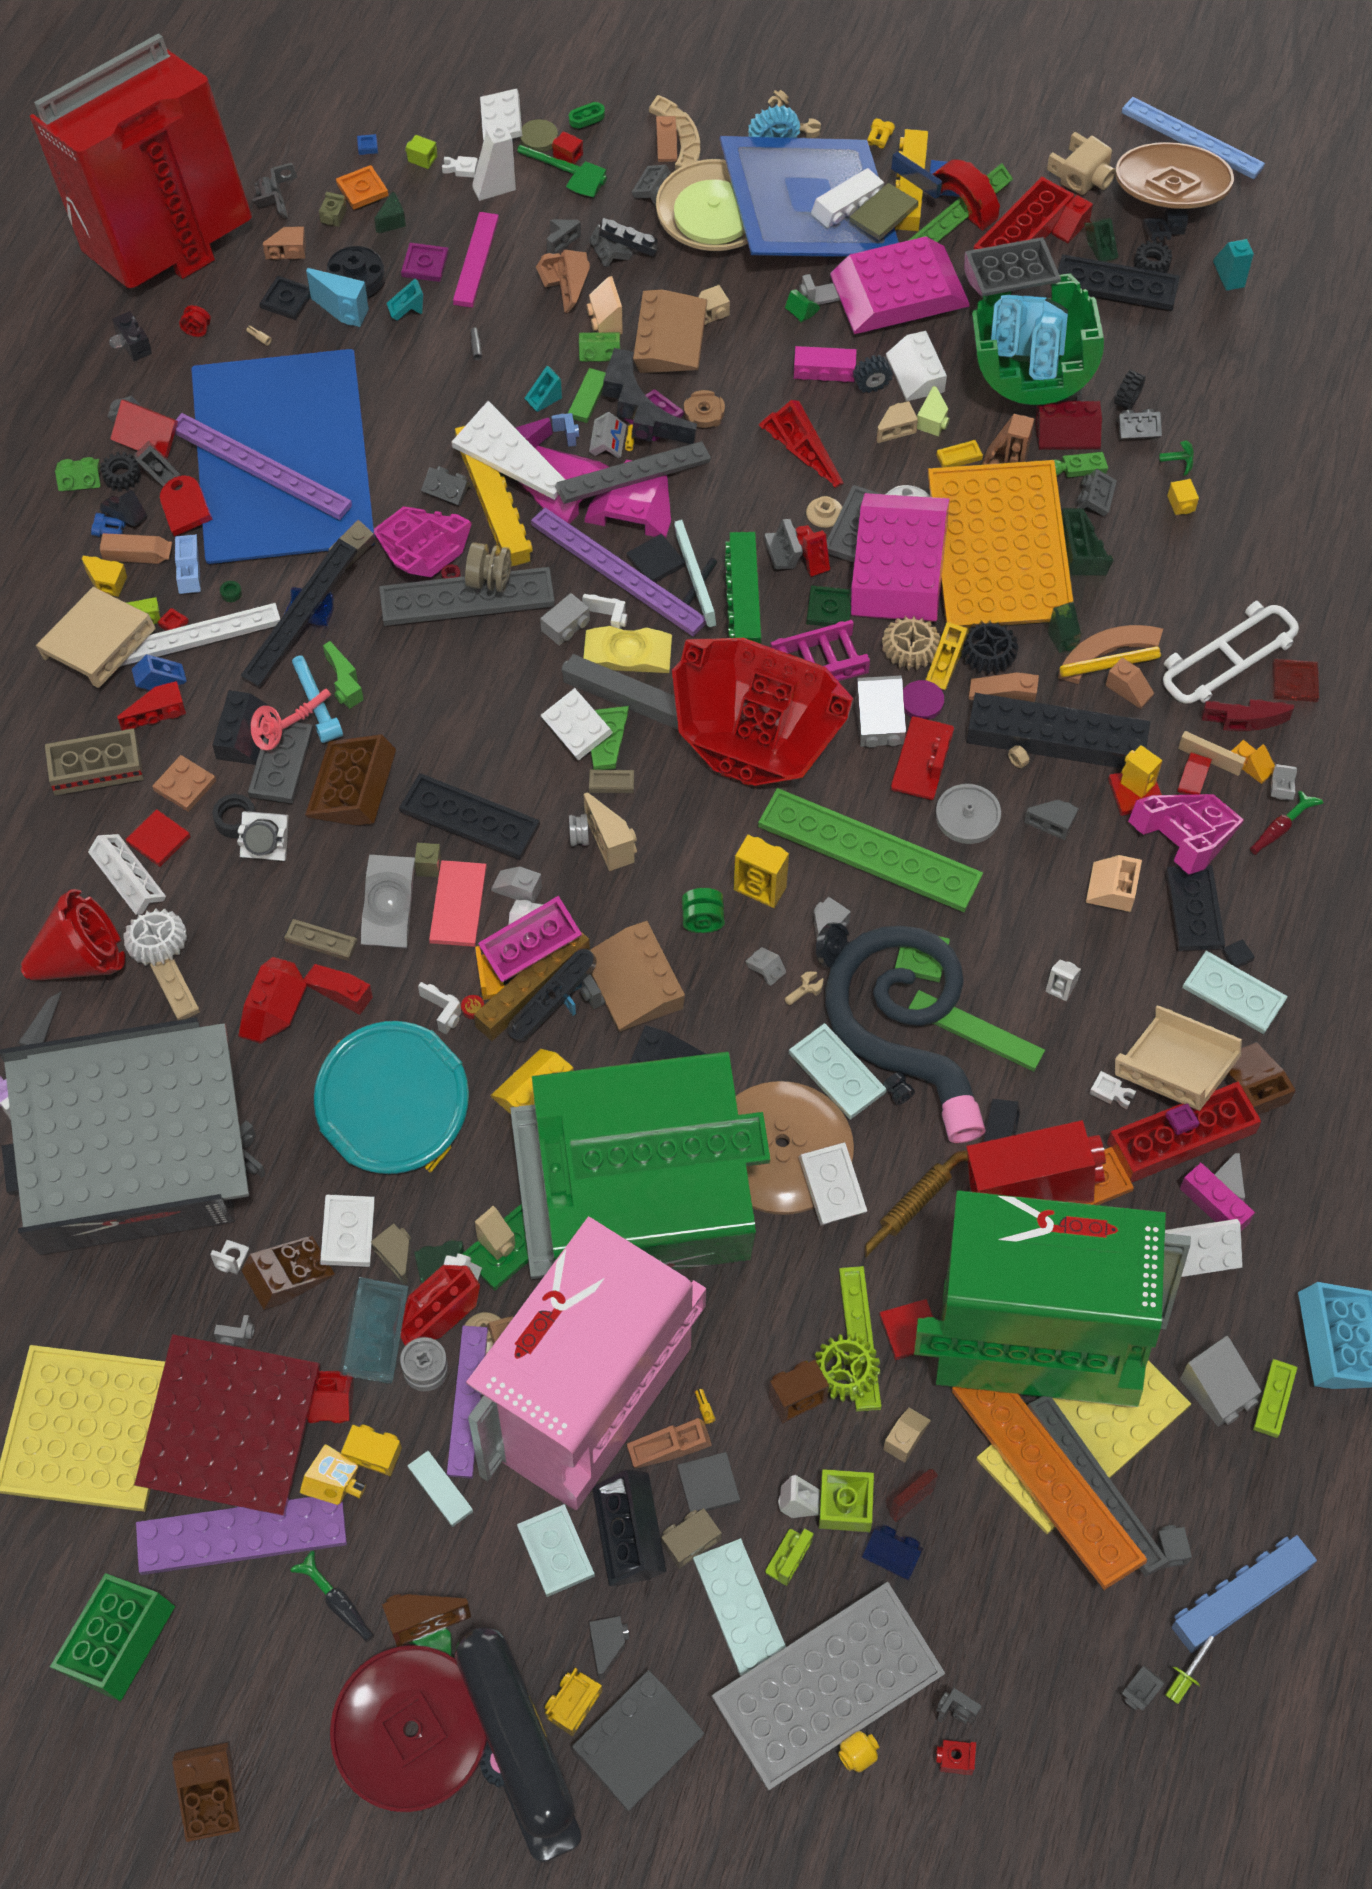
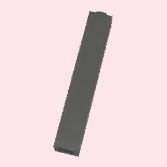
[561,654,679,730]

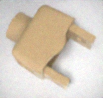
[1047,132,1116,195]

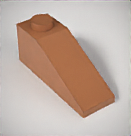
[557,250,590,313]
[969,673,1039,702]

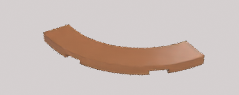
[1058,625,1163,684]

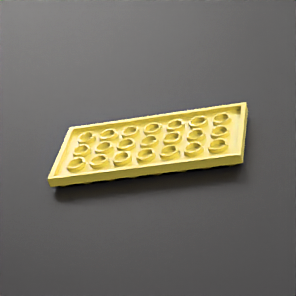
[976,1360,1191,1534]

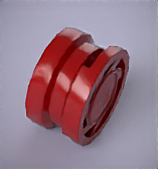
[179,305,211,337]

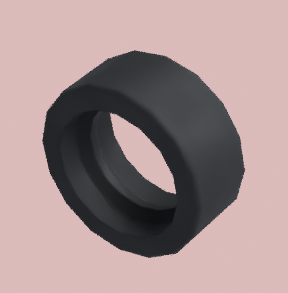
[212,794,256,839]

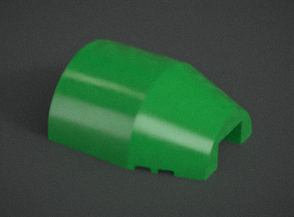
[972,274,1104,405]

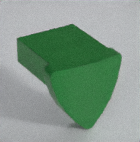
[785,289,820,323]

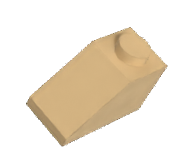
[877,401,918,443]
[475,1206,515,1260]
[883,1408,931,1463]

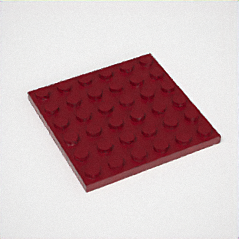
[134,1334,321,1516]

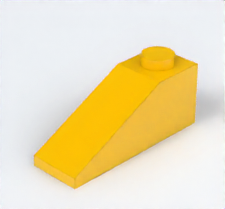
[926,622,969,690]

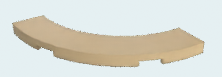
[649,95,700,170]

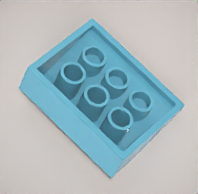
[1298,1282,1372,1389]

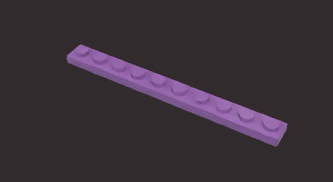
[175,413,352,520]
[531,508,707,636]

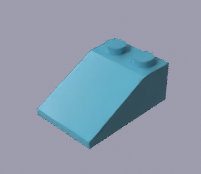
[306,268,369,327]

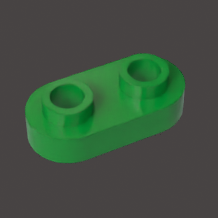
[569,102,605,128]

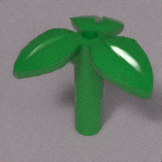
[1159,440,1194,476]

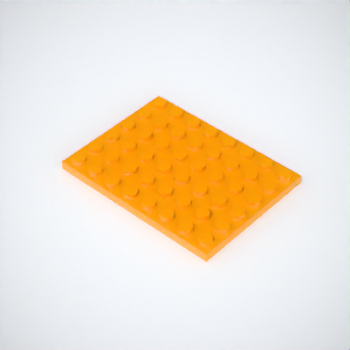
[928,460,1075,628]

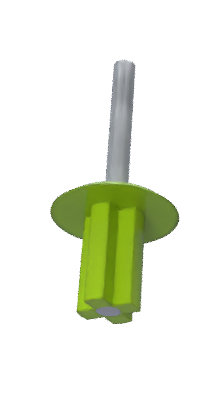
[1165,1636,1215,1704]

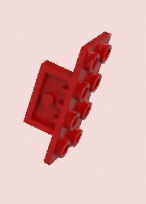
[891,716,954,800]

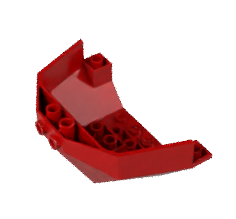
[672,638,853,786]

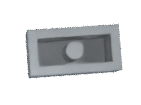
[540,593,590,646]

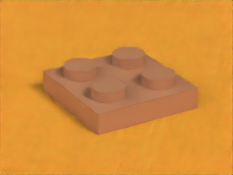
[152,755,216,812]

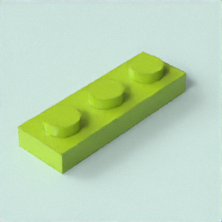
[1253,1359,1297,1438]

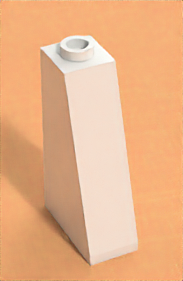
[472,125,516,201]

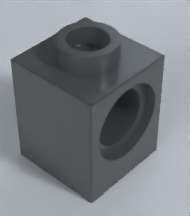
[1155,1525,1192,1568]

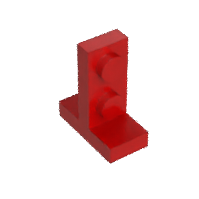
[796,525,830,576]

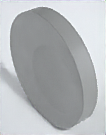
[936,784,1001,844]

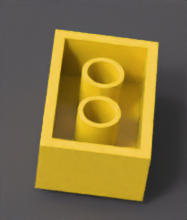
[734,835,789,908]

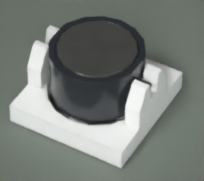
[237,811,289,861]

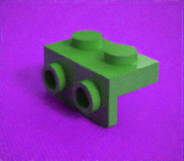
[55,457,101,491]

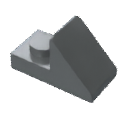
[546,219,581,254]

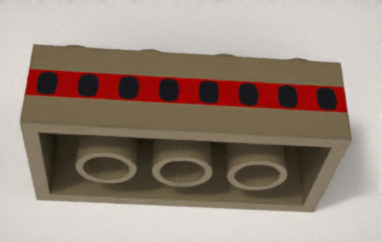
[45,729,144,795]

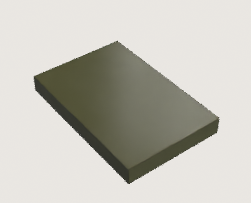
[850,183,918,240]

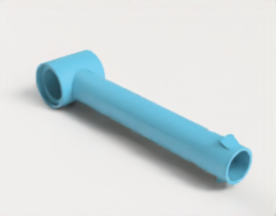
[292,656,343,743]

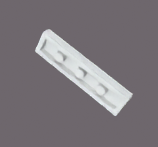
[88,834,166,915]

